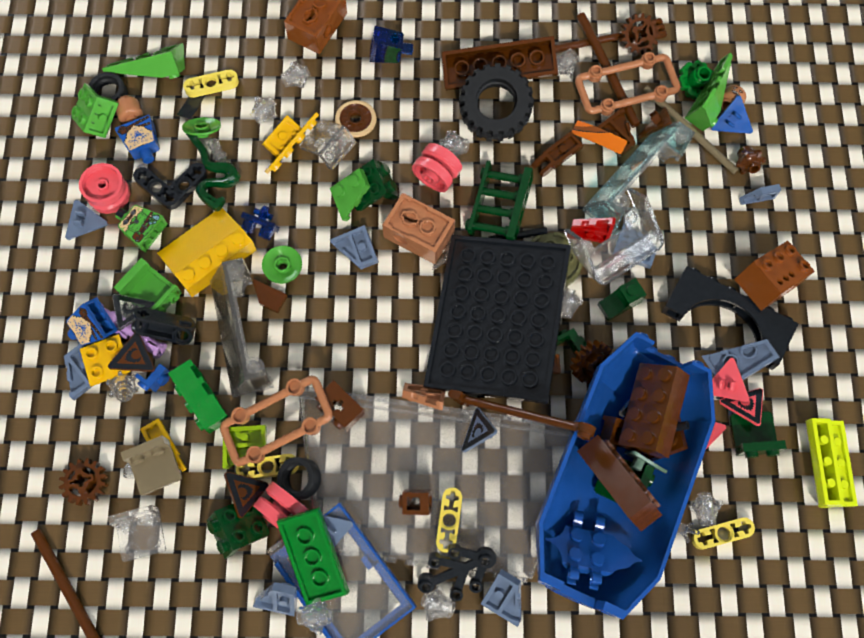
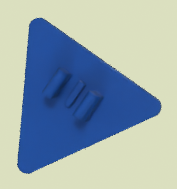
[711,95,753,134]

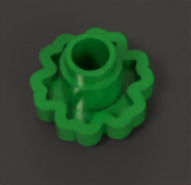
[678,60,713,100]

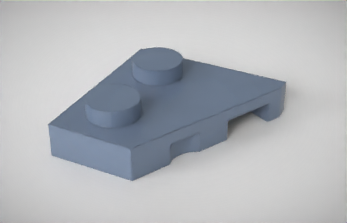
[330,225,379,270]
[481,569,521,627]

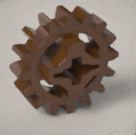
[619,13,660,55]
[570,339,612,384]
[59,458,109,506]

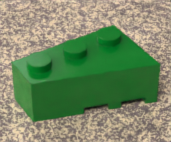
[168,359,229,434]

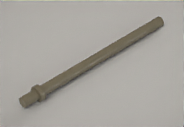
[643,85,739,175]

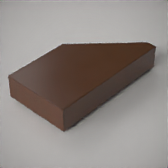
[253,279,288,313]

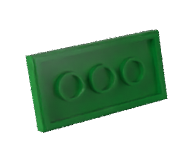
[276,507,350,606]

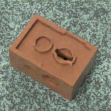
[382,193,455,264]

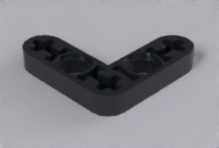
[133,163,208,210]

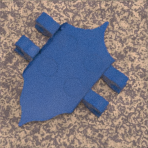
[545,510,642,591]

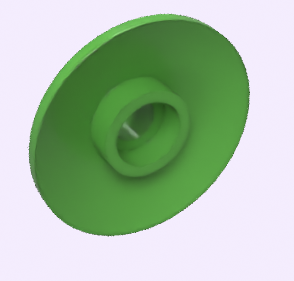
[182,117,221,138]
[262,246,302,284]

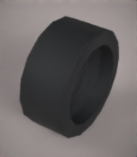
[89,72,128,101]
[277,457,321,499]

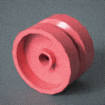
[412,143,462,192]
[79,163,131,214]
[253,481,309,529]

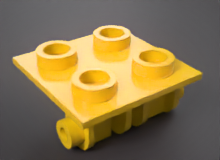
[80,334,130,387]

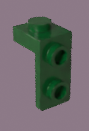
[557,328,587,356]

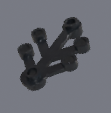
[417,543,497,601]

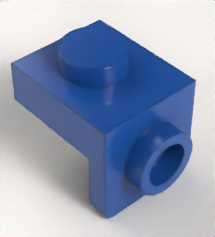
[135,364,170,393]

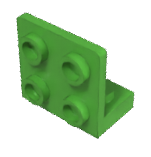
[71,83,119,138]

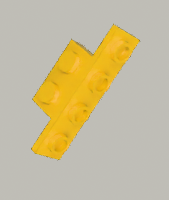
[262,112,319,174]

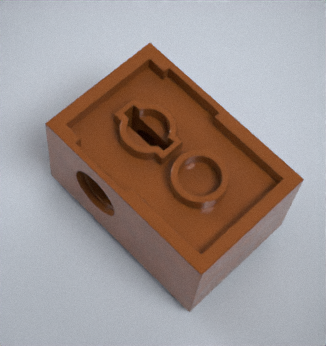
[284,0,347,54]
[734,241,815,311]

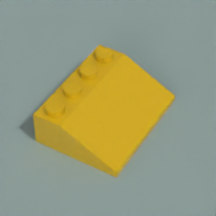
[157,208,256,297]

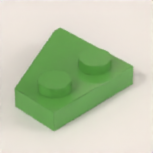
[330,168,370,222]

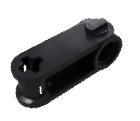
[131,307,196,345]

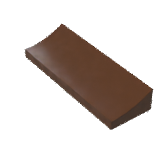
[441,36,558,91]

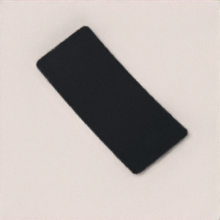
[177,89,205,119]

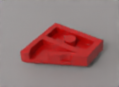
[569,217,616,244]

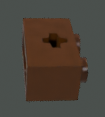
[315,380,365,432]

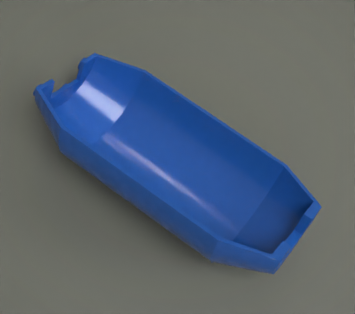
[535,332,715,620]

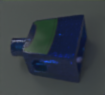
[369,26,413,63]

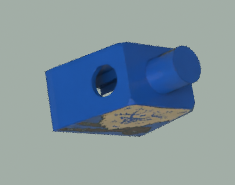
[114,115,160,164]
[66,297,118,345]

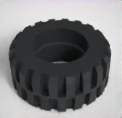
[460,63,534,142]

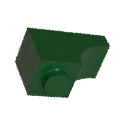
[597,278,647,321]

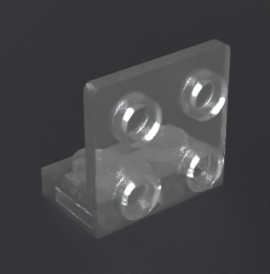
[299,120,357,170]
[108,505,166,562]

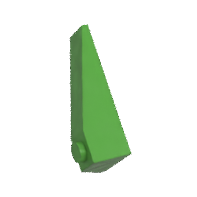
[102,43,185,79]
[685,53,733,131]

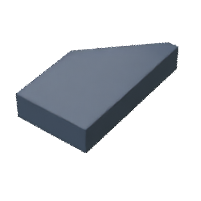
[739,184,781,205]

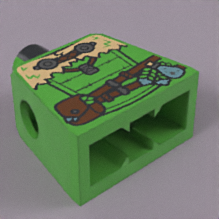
[115,205,168,253]

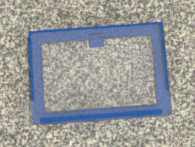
[267,502,417,638]

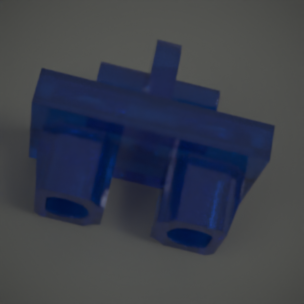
[241,205,280,241]

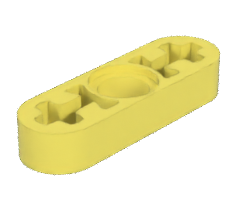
[183,70,239,98]
[236,454,299,479]
[436,488,462,553]
[691,518,755,550]

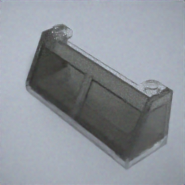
[210,258,274,397]

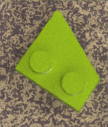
[222,425,267,469]

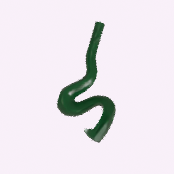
[186,134,241,212]

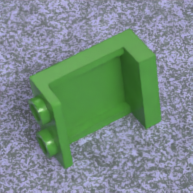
[113,258,182,312]

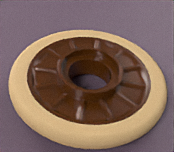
[335,100,377,138]

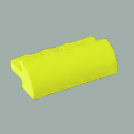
[805,418,858,508]

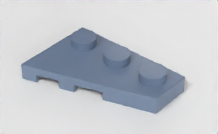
[702,339,780,380]

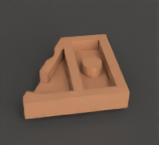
[402,383,446,410]

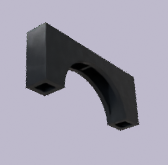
[662,266,799,370]

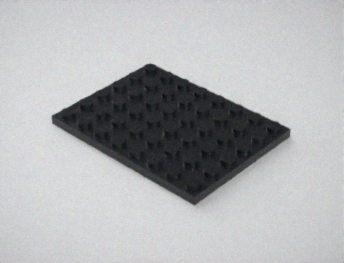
[423,235,571,404]

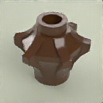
[736,146,767,175]

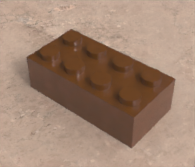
[618,363,690,458]
[577,435,662,531]

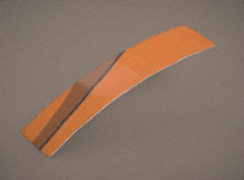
[571,120,627,154]

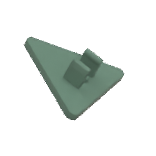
[624,450,667,474]

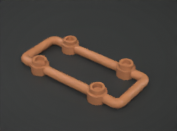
[575,52,681,116]
[220,375,333,466]

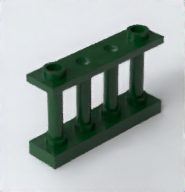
[465,160,534,240]

